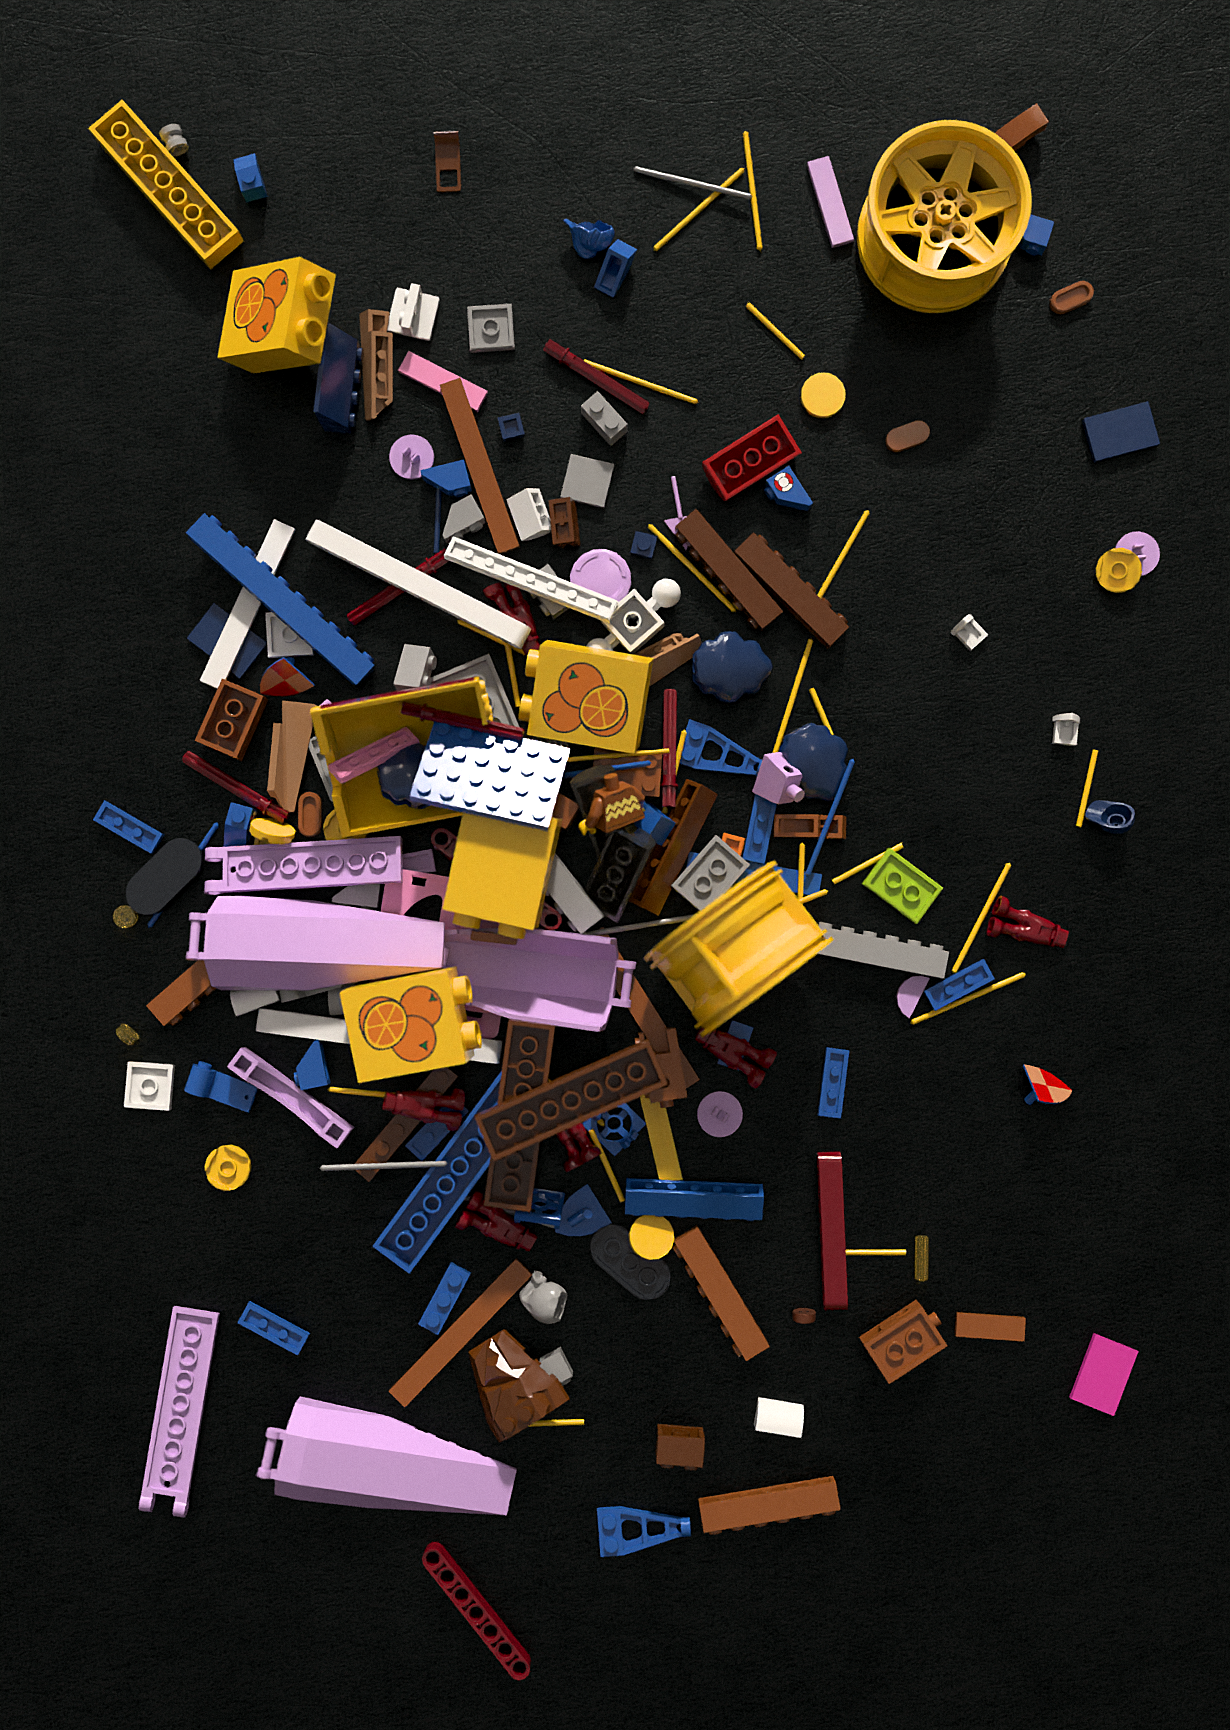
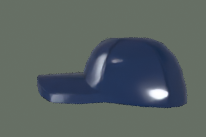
[1085,800,1135,834]

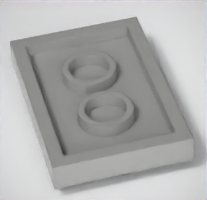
[671,835,750,911]

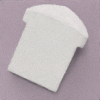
[951,614,988,651]
[1052,713,1080,746]

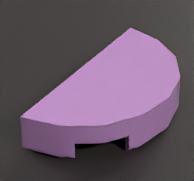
[896,976,930,1018]

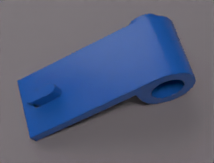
[184,1061,258,1113]

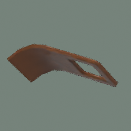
[434,131,461,192]

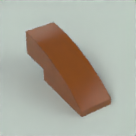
[995,104,1049,151]
[774,814,846,839]

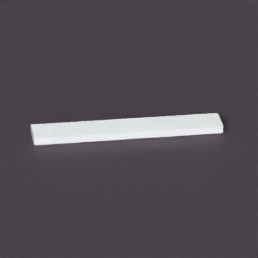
[200,519,295,689]
[444,536,618,624]

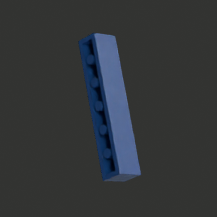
[625,1178,764,1221]

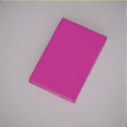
[1069,1333,1138,1416]

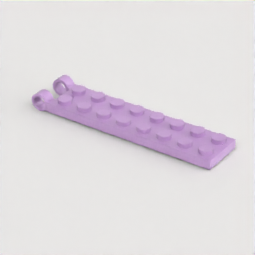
[205,836,403,895]
[139,1306,220,1518]

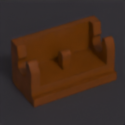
[548,497,580,548]

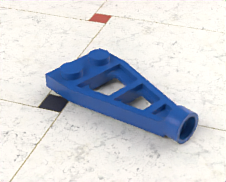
[679,719,762,777]
[597,1506,691,1557]

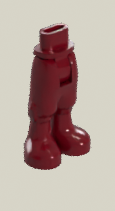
[483,582,540,656]
[987,895,1069,948]
[695,1027,777,1089]
[383,1088,465,1132]
[556,1123,602,1173]
[455,1190,537,1252]

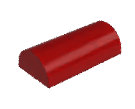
[702,414,802,501]

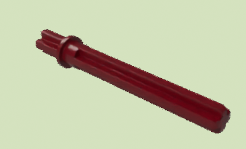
[543,339,649,414]
[347,548,449,625]
[660,689,678,808]
[401,702,524,740]
[182,751,289,824]

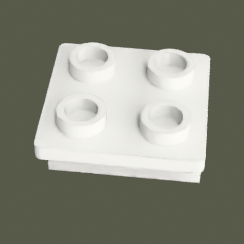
[387,283,439,341]

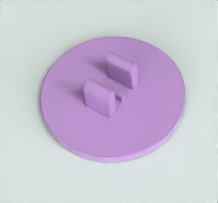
[389,435,434,479]
[1115,532,1160,576]
[697,1091,743,1137]

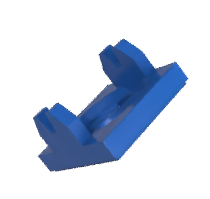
[582,1103,646,1156]
[514,1188,565,1229]

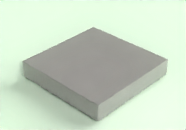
[467,304,515,353]
[560,454,614,509]

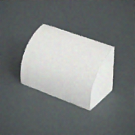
[506,488,552,541]
[230,990,281,1016]
[754,1397,804,1438]

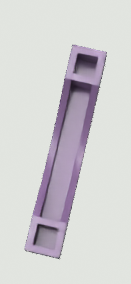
[227,1047,355,1148]

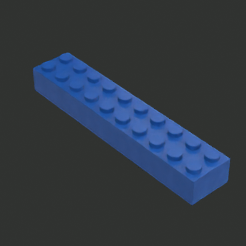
[373,1071,502,1273]

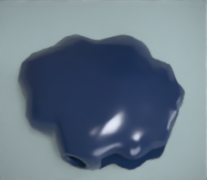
[692,632,773,703]
[779,723,848,802]
[377,743,430,809]

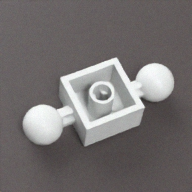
[586,579,681,655]

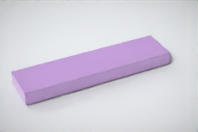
[807,156,854,248]

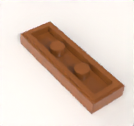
[955,1312,1026,1341]

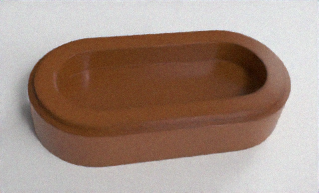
[1050,281,1094,314]
[886,421,930,452]
[298,792,322,837]

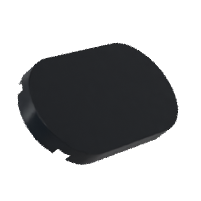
[126,838,203,915]
[590,1224,670,1300]

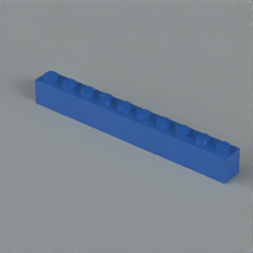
[186,513,375,688]

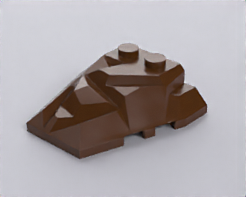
[468,1329,570,1442]

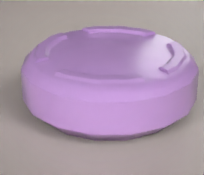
[570,549,631,603]

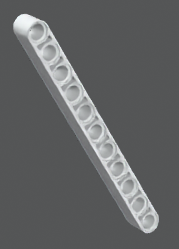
[305,520,531,649]
[256,1008,503,1064]

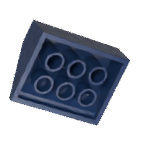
[314,322,364,434]

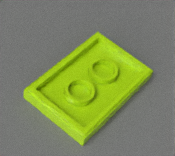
[862,848,943,924]

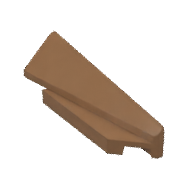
[360,309,393,420]
[633,633,702,687]
[267,701,316,812]

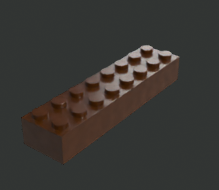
[484,1019,555,1212]
[475,1040,667,1161]

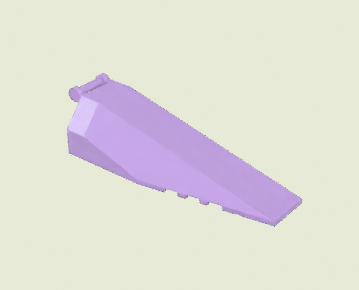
[186,896,445,991]
[384,928,636,1032]
[257,1397,517,1515]

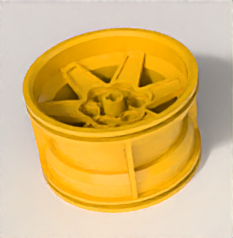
[857,120,1031,313]
[644,861,834,1038]

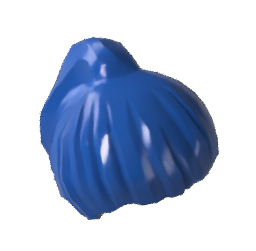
[564,219,615,259]

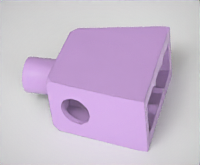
[752,752,805,804]

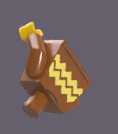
[578,773,645,836]

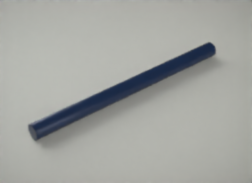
[434,488,442,553]

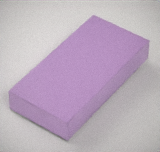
[403,849,436,873]

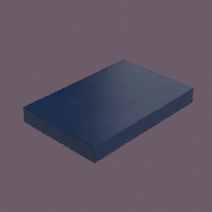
[1082,402,1160,463]
[187,603,267,679]

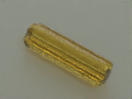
[915,1235,929,1281]

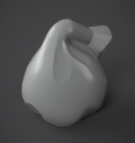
[519,1271,567,1324]

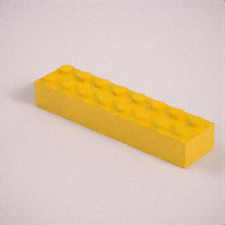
[88,100,244,270]

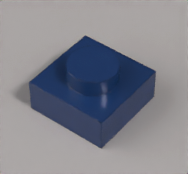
[498,413,525,442]
[630,531,657,560]

